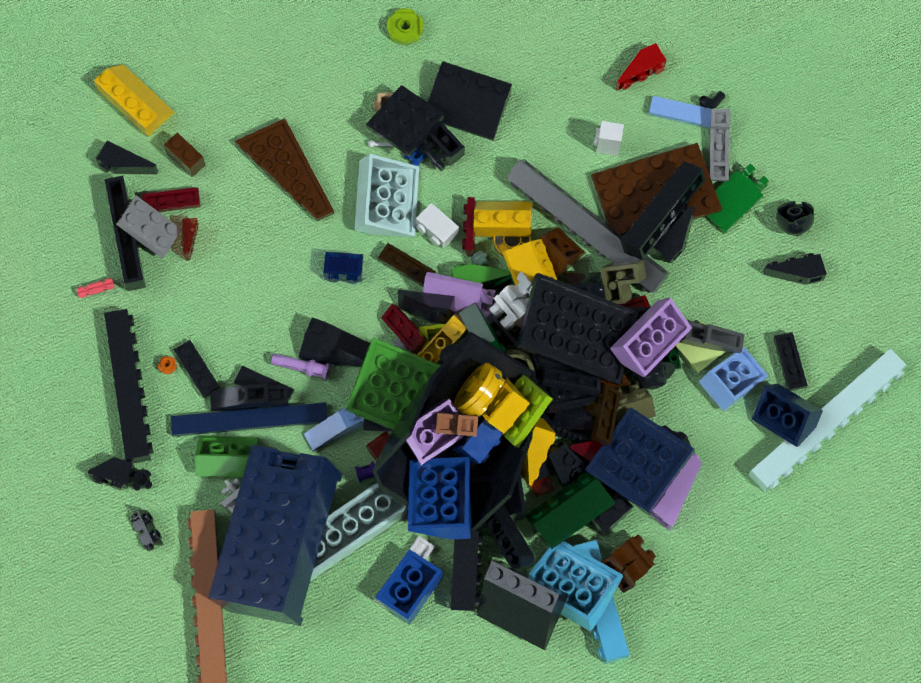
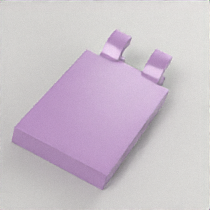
[423,272,496,317]

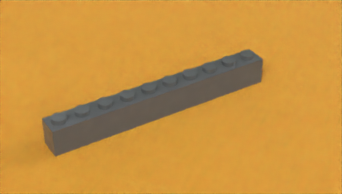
[507,159,670,293]

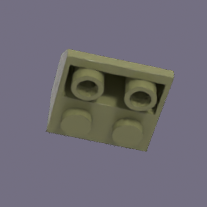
[614,380,656,425]

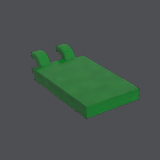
[705,164,769,234]

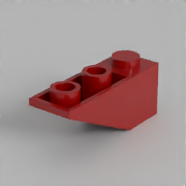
[616,43,667,91]

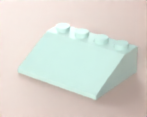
[354,154,419,237]

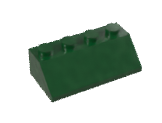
[525,472,615,549]

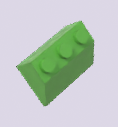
[195,436,258,478]

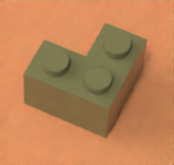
[600,260,647,304]

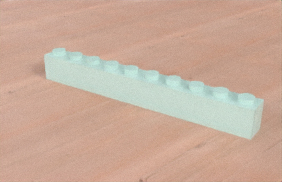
[749,348,907,492]

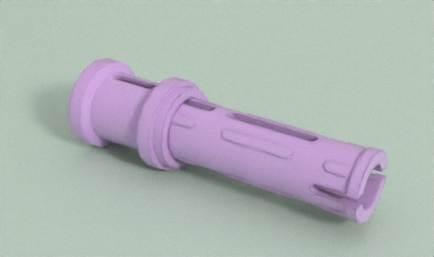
[271,353,331,381]

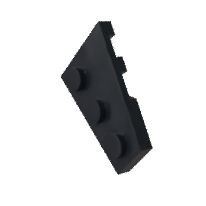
[547,442,600,488]

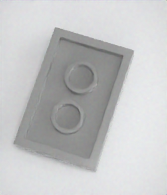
[116,195,182,258]

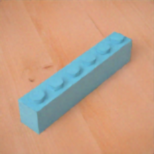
[574,540,630,664]

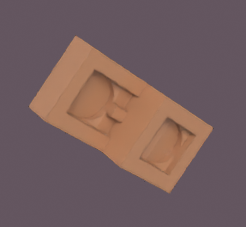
[435,413,478,436]

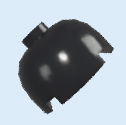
[776,201,814,236]

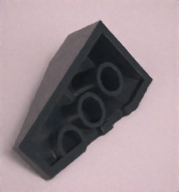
[298,317,370,367]

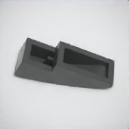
[680,321,745,353]

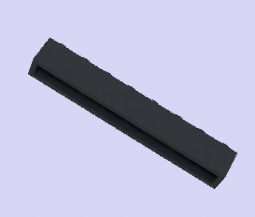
[104,309,154,463]

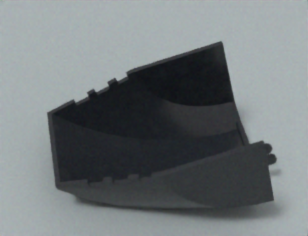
[372,331,536,532]

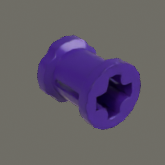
[355,461,376,483]

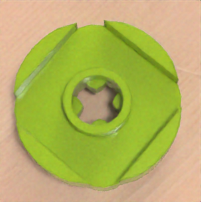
[387,8,423,45]

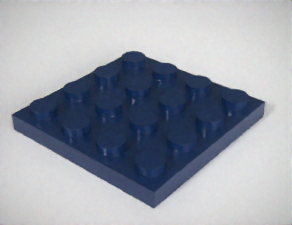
[585,407,695,514]

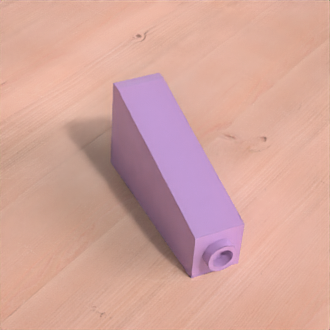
[650,453,702,531]

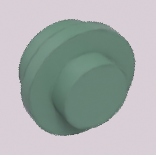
[471,251,489,266]

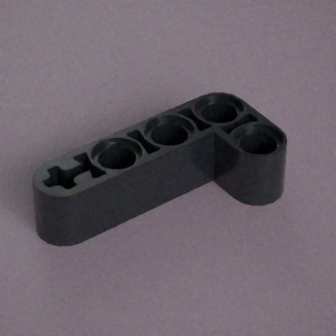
[478,504,534,569]

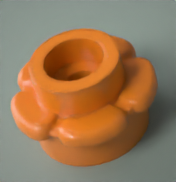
[158,356,177,374]

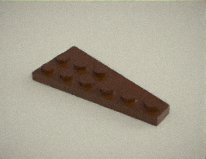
[235,118,334,222]

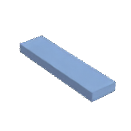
[648,96,711,129]

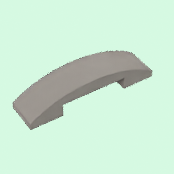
[710,109,730,181]

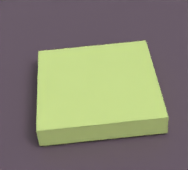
[674,321,726,374]

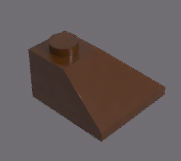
[539,227,585,277]

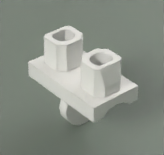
[220,479,240,513]

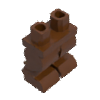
[601,535,656,593]

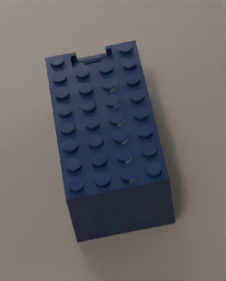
[208,445,342,626]

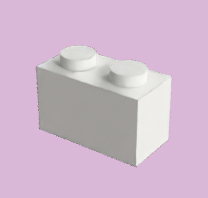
[593,121,624,156]
[416,203,459,249]

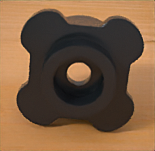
[131,470,152,491]

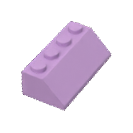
[610,298,692,377]

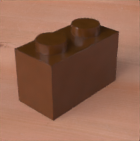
[164,132,205,177]

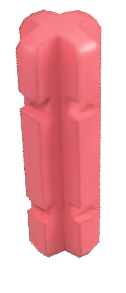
[77,278,114,298]

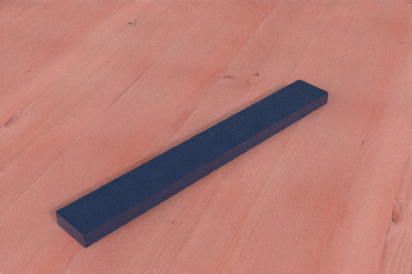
[171,402,327,437]

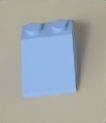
[699,347,769,412]

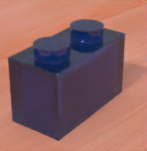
[323,252,364,284]

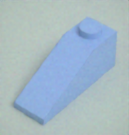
[304,408,364,451]

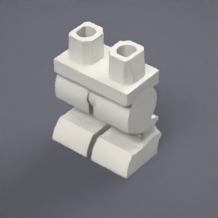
[489,271,533,331]

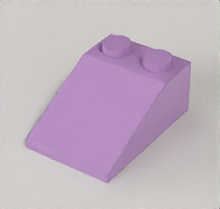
[406,399,464,465]

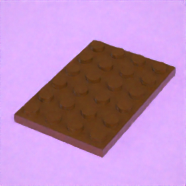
[591,143,722,236]

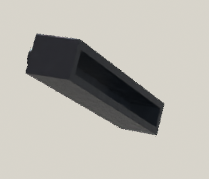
[104,176,146,291]

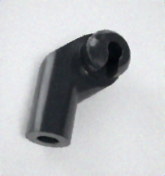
[699,91,726,109]

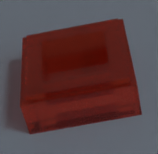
[531,476,554,498]

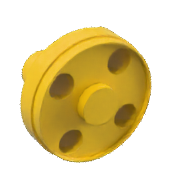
[454,363,505,417]

